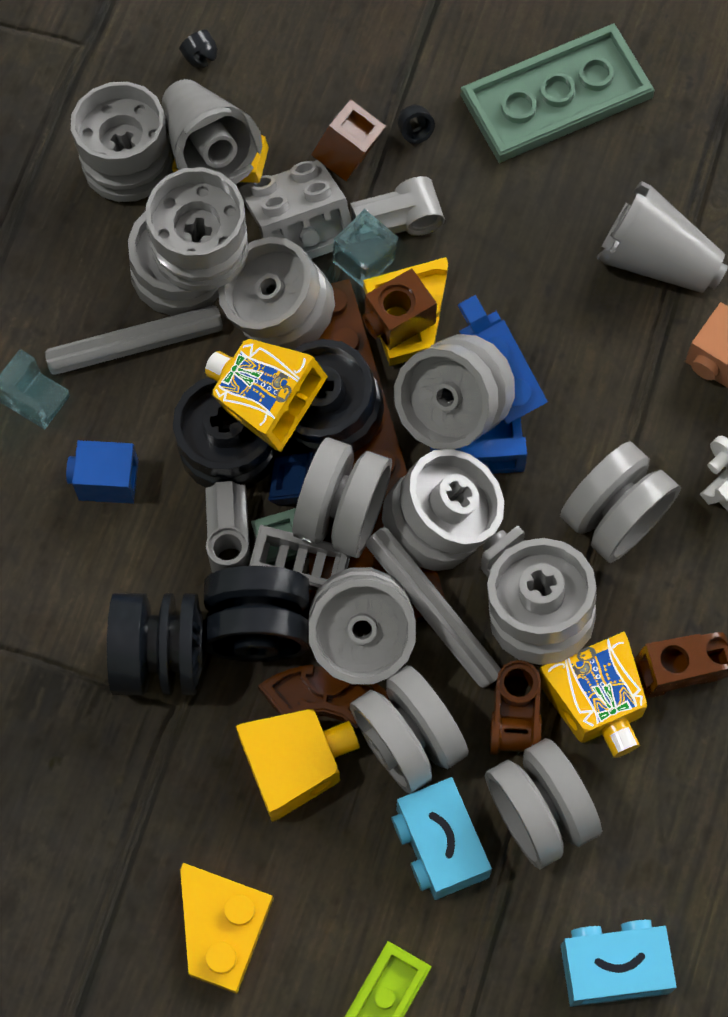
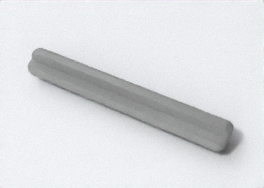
[45,305,223,375]
[365,527,501,688]

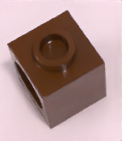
[311,99,386,181]
[362,268,437,350]

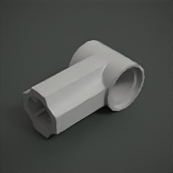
[350,176,445,243]
[205,481,251,573]

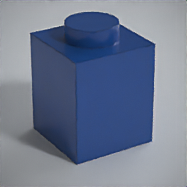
[66,440,139,504]

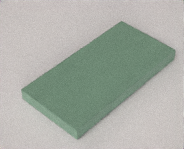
[460,23,655,163]

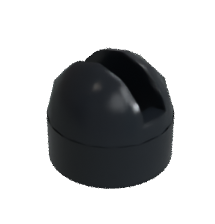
[179,30,218,68]
[397,104,435,144]

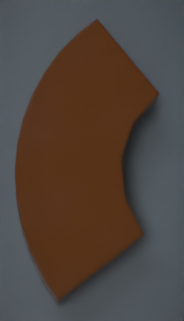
[258,665,390,733]

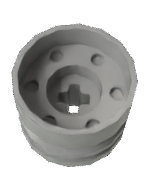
[71,82,173,202]
[146,167,248,291]

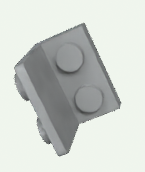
[239,160,357,259]

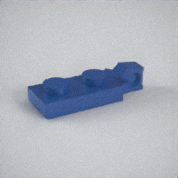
[457,295,548,424]

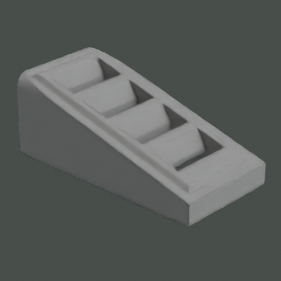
[249,525,350,591]

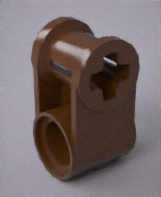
[489,660,542,755]

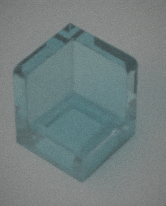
[332,209,398,287]
[0,349,70,430]

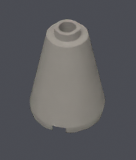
[162,79,263,184]
[597,181,728,293]

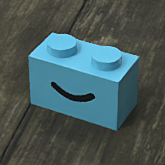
[391,777,492,900]
[561,920,677,1007]

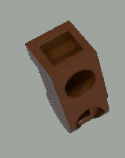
[635,632,728,699]

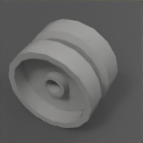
[128,211,219,316]
[218,237,335,350]
[394,334,515,449]
[292,437,392,558]
[560,441,681,563]
[382,449,505,571]
[487,538,597,665]
[309,567,416,684]
[350,665,469,794]
[485,738,602,870]

